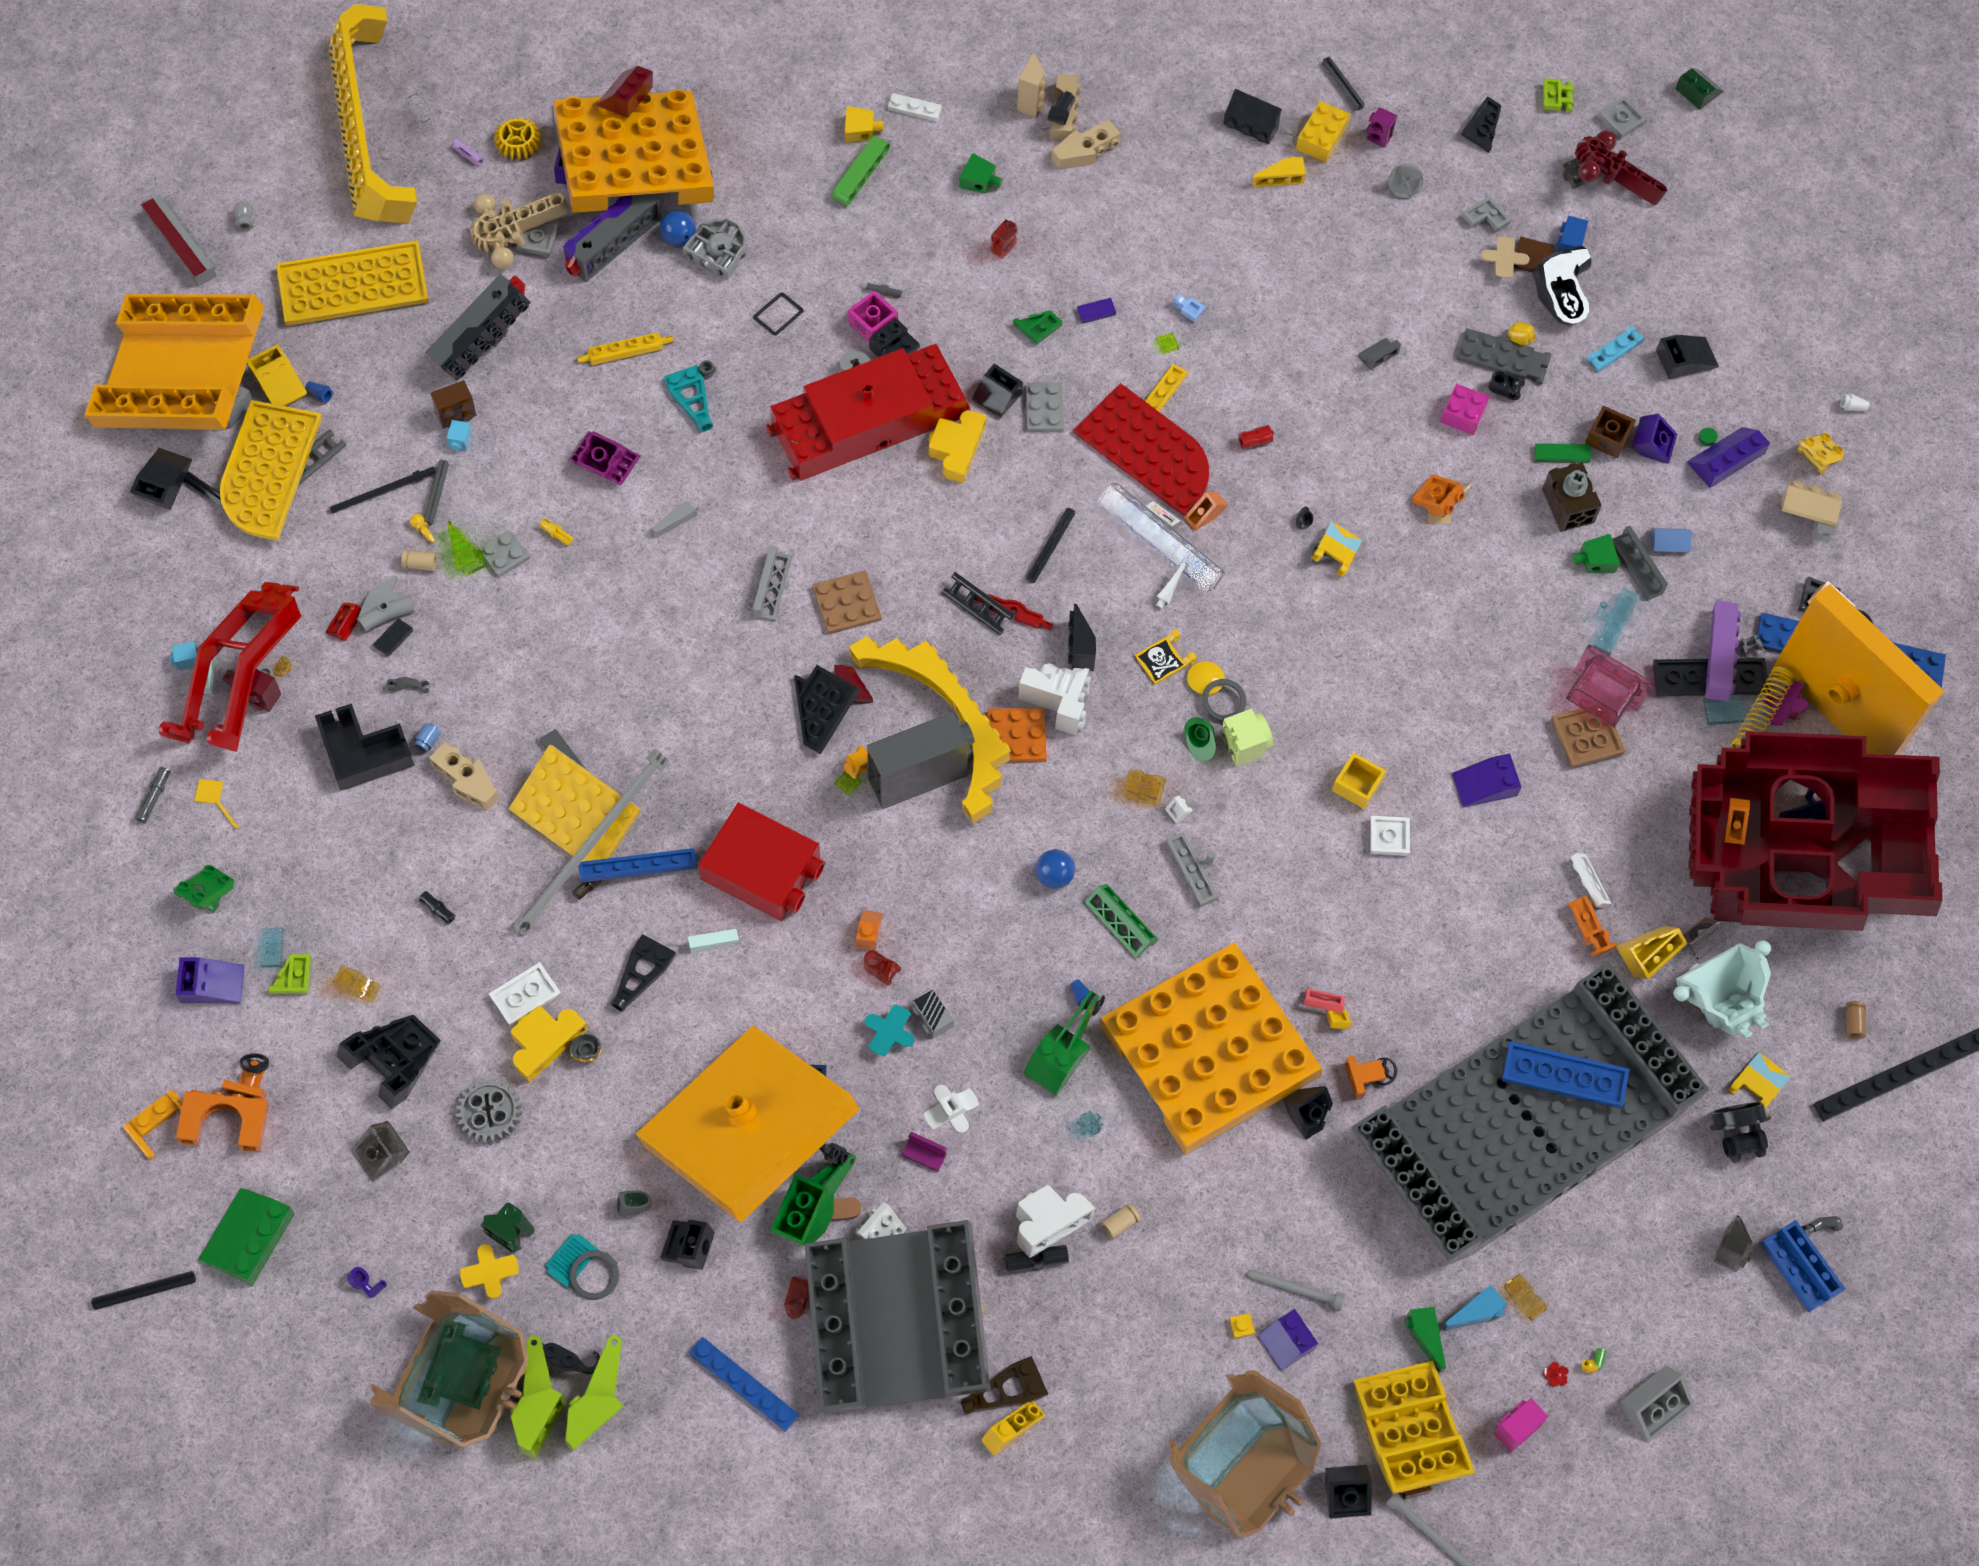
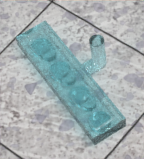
[1593,587,1640,656]

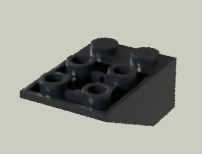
[1656,334,1719,379]
[130,448,192,510]
[1068,604,1096,671]

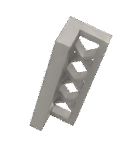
[753,545,792,622]

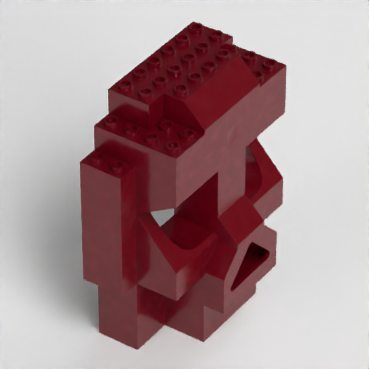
[1688,731,1943,931]

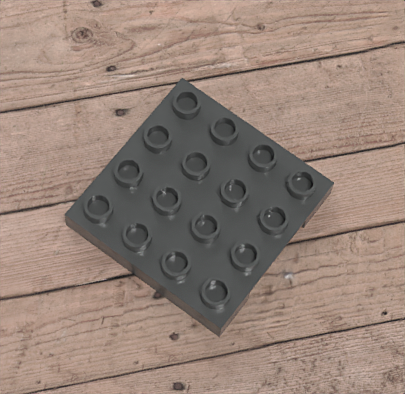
[805,1220,991,1414]

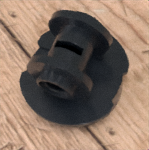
[1710,1102,1771,1163]

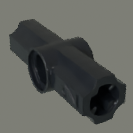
[1005,1244,1069,1273]

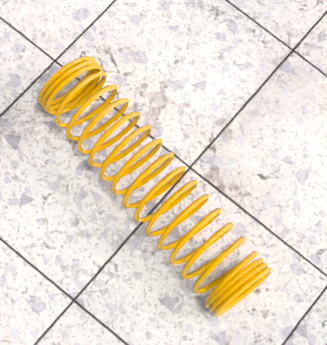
[1731,666,1795,748]

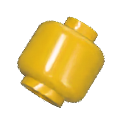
[1508,321,1536,346]

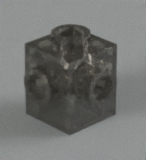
[1562,159,1587,189]

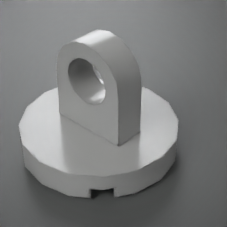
[1388,163,1423,198]

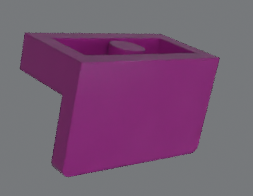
[902,1132,947,1173]

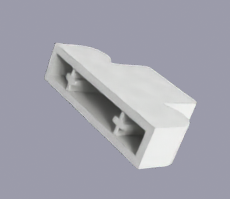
[1016,1185,1095,1258]

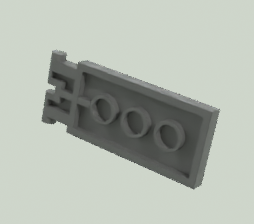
[1456,328,1551,385]

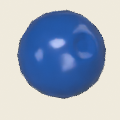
[660,210,696,247]
[1035,849,1076,889]

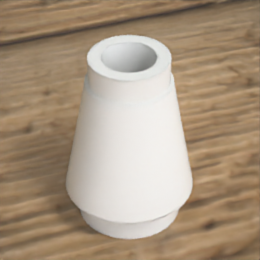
[1840,393,1869,412]

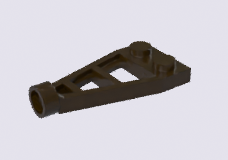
[960,1356,1049,1415]

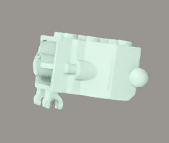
[1674,940,1771,1038]

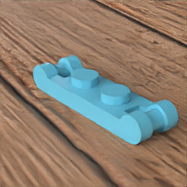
[1586,326,1645,372]

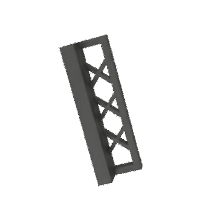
[1612,525,1668,601]

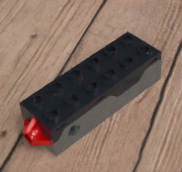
[425,273,531,381]

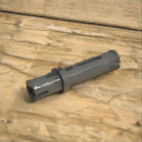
[134,767,171,823]

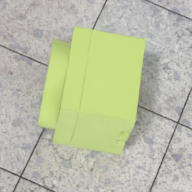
[1221,708,1273,767]

